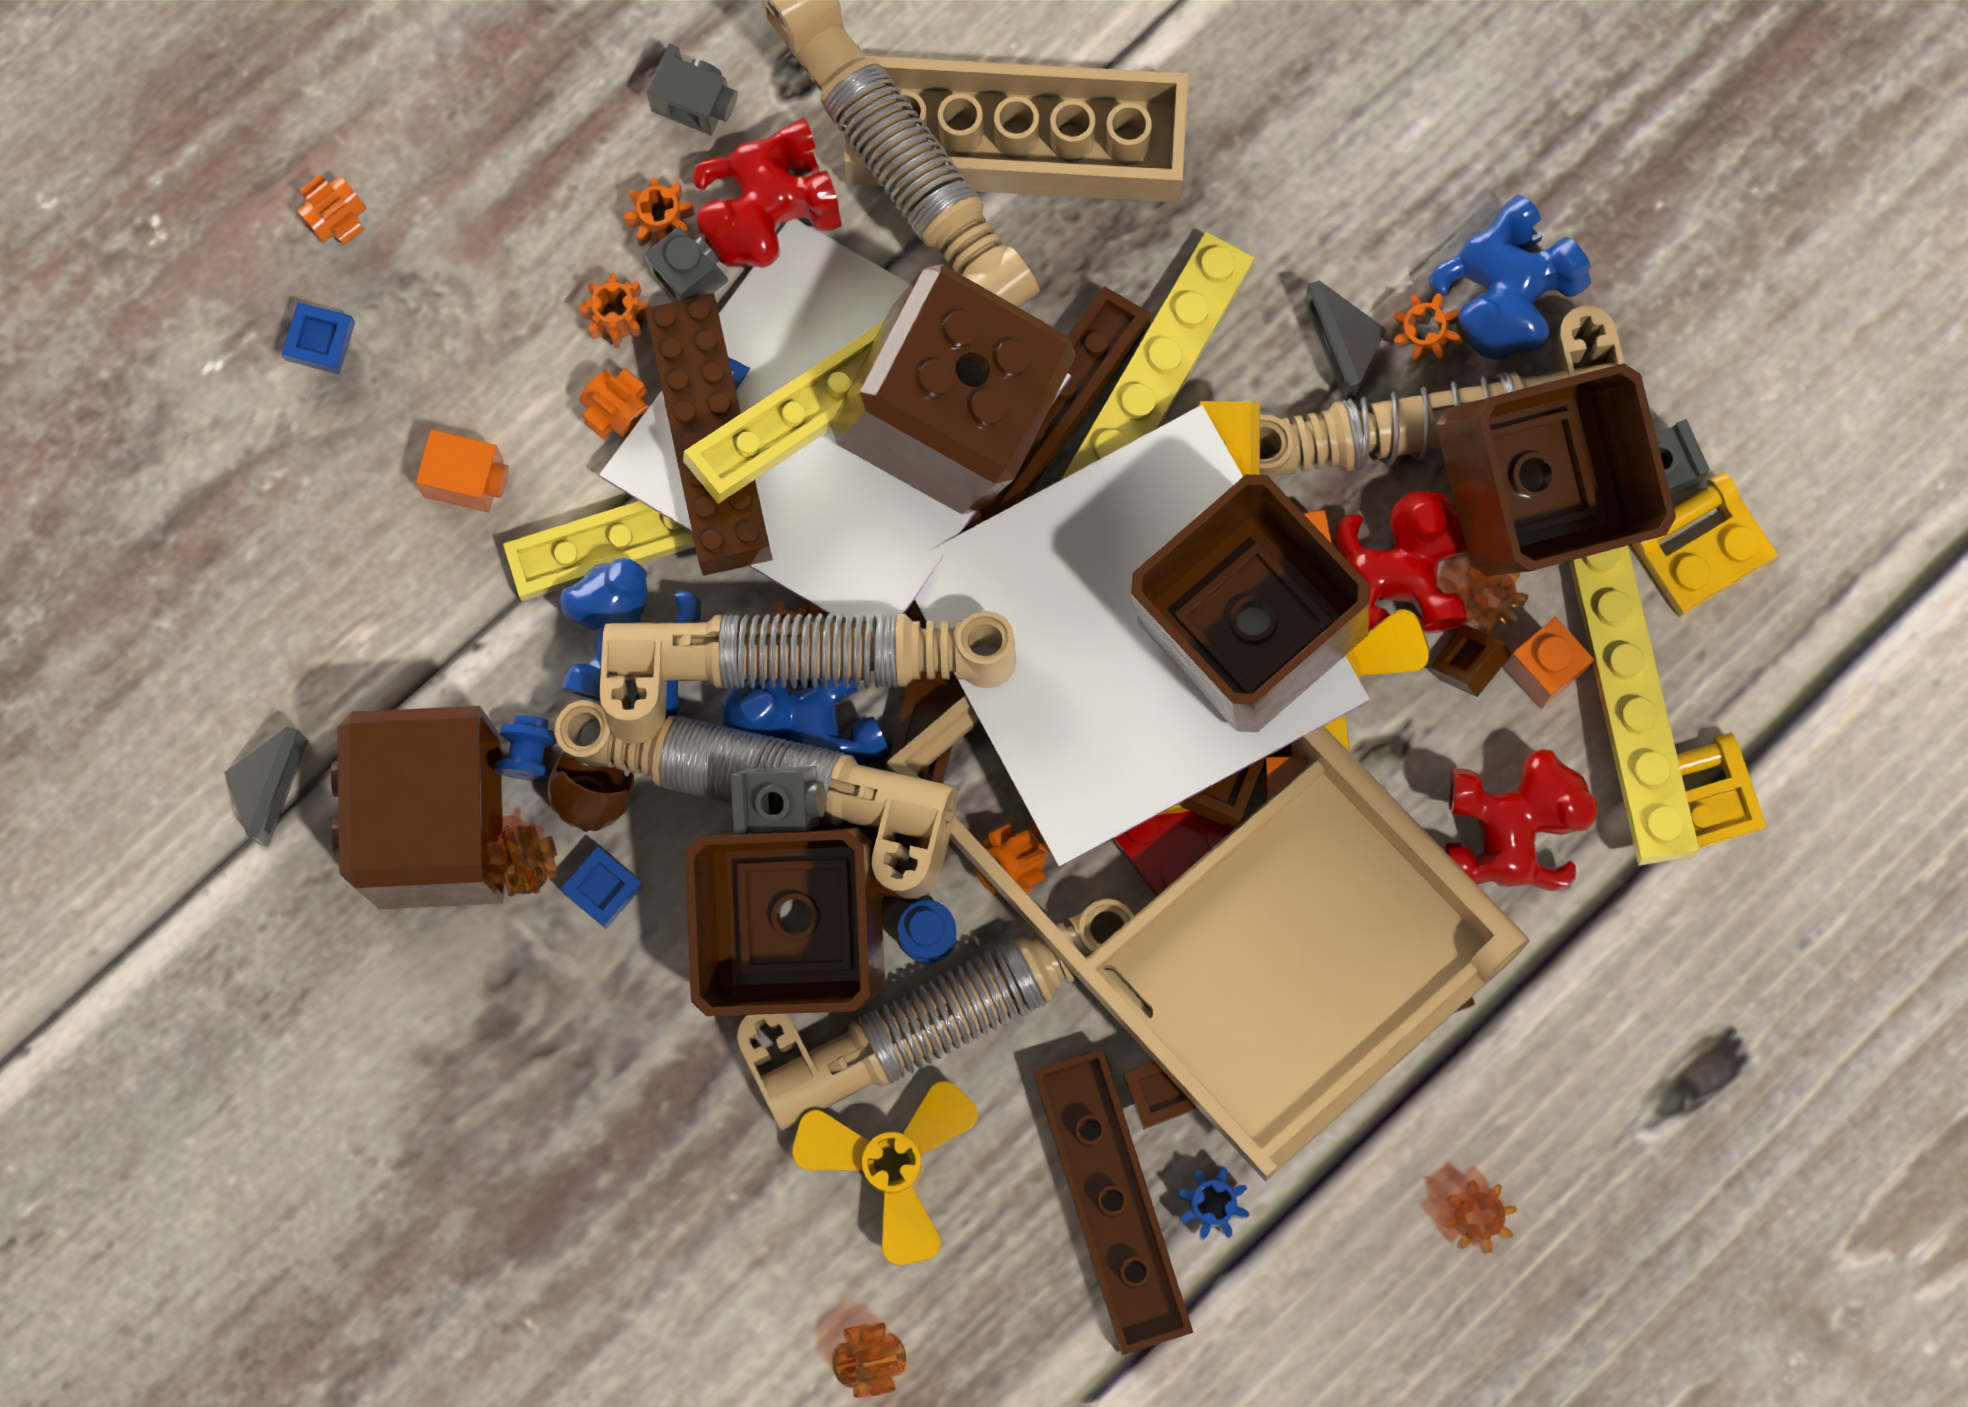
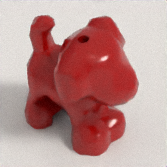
[692,118,842,268]
[1335,490,1467,633]
[1444,749,1598,892]

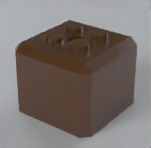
[830,264,1076,514]
[1436,363,1676,576]
[1131,474,1369,732]
[331,706,505,909]
[685,826,885,1017]

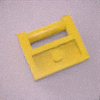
[1632,471,1778,618]
[1653,732,1767,864]

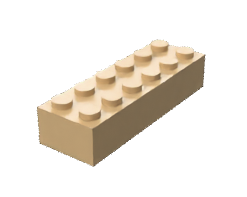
[844,56,1188,203]

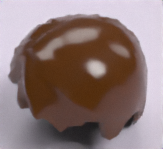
[547,751,634,832]

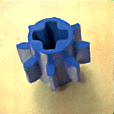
[1177,1168,1249,1241]

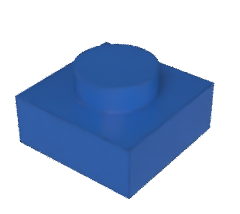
[282,302,356,374]
[560,846,643,929]

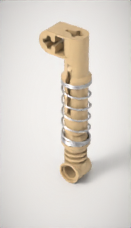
[1260,306,1624,482]

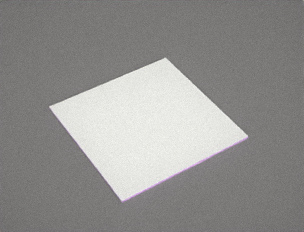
[599,218,1071,630]
[915,405,1370,868]

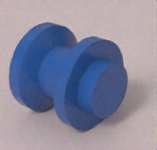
[494,715,557,781]
[898,900,956,964]

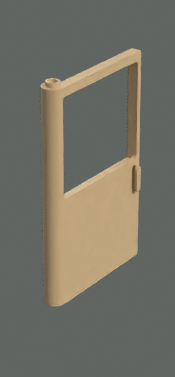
[886,695,1530,1182]

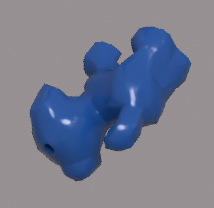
[1428,194,1591,360]
[560,557,701,719]
[722,680,889,765]

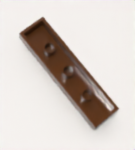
[645,293,773,576]
[1033,1049,1193,1356]

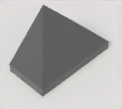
[1304,280,1387,401]
[224,726,309,847]

